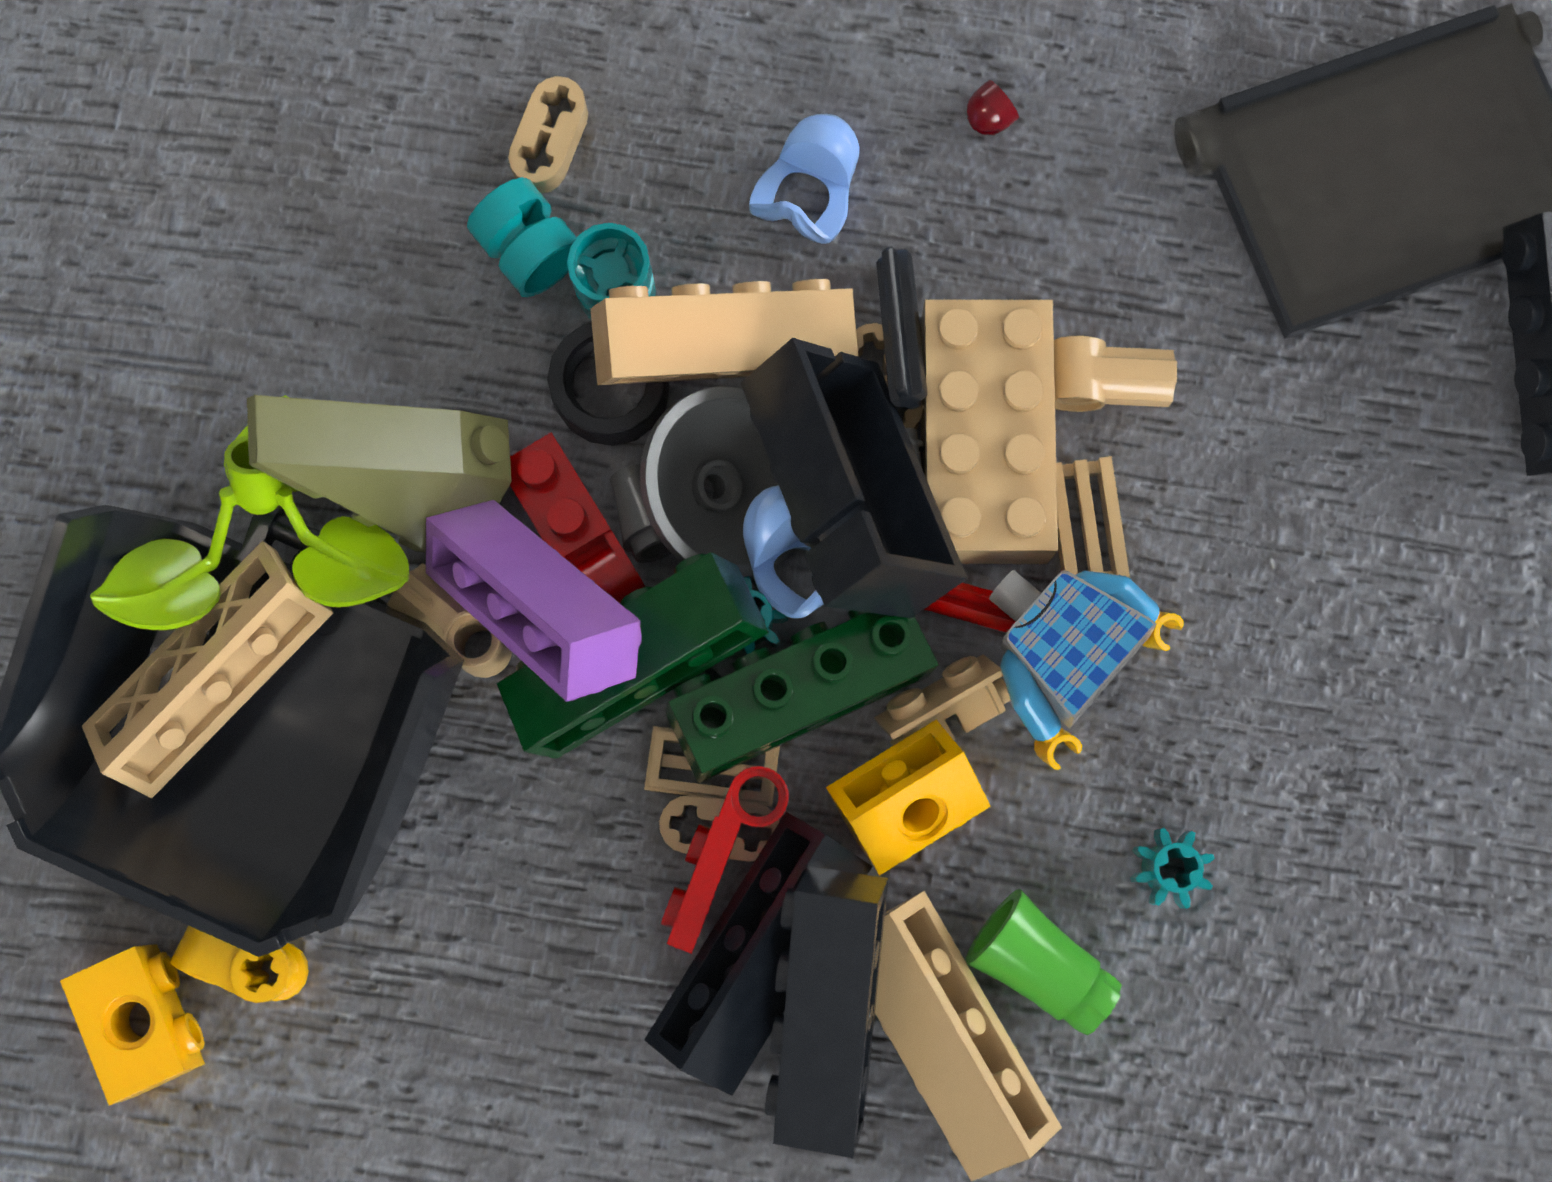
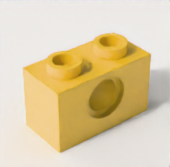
[826,719,991,876]
[60,944,205,1106]

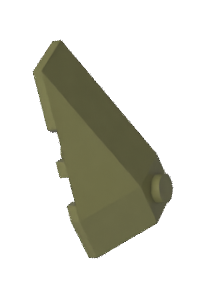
[247,395,512,553]

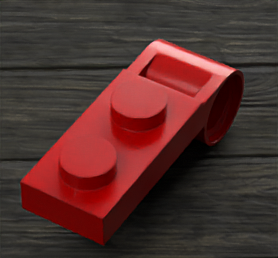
[510,432,646,603]
[661,766,789,954]

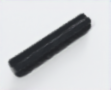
[876,247,927,410]

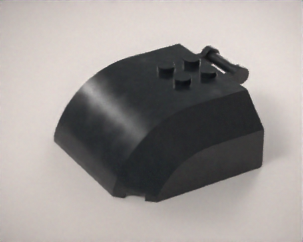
[0,505,464,957]

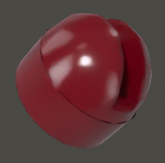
[967,80,1019,135]

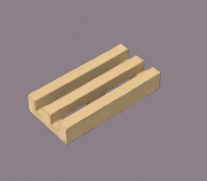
[1056,456,1130,578]
[644,726,780,807]

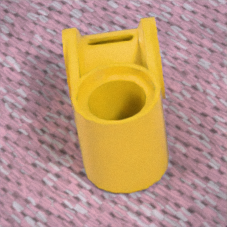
[170,925,309,1003]

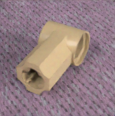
[1054,336,1177,412]
[387,563,512,678]

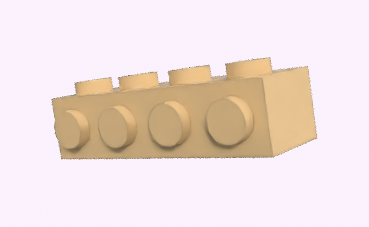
[590,279,858,385]
[875,891,1062,1181]

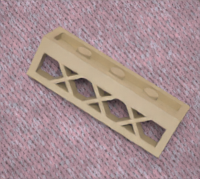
[82,540,334,798]

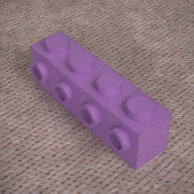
[426,500,641,702]

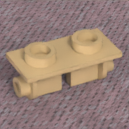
[874,655,1011,746]

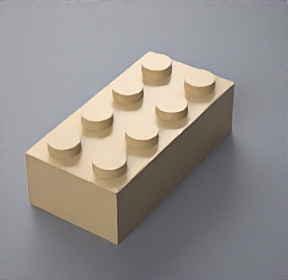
[920,300,1058,564]

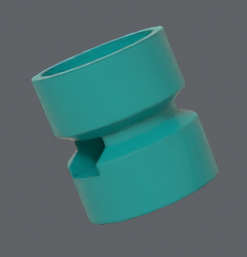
[466,177,577,298]
[567,222,656,319]

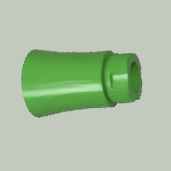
[965,889,1122,1035]

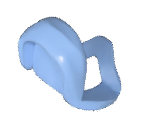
[749,114,859,244]
[743,485,823,619]

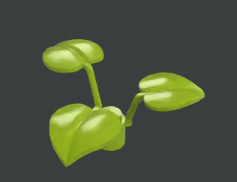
[90,395,409,630]

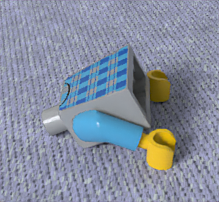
[989,570,1184,770]

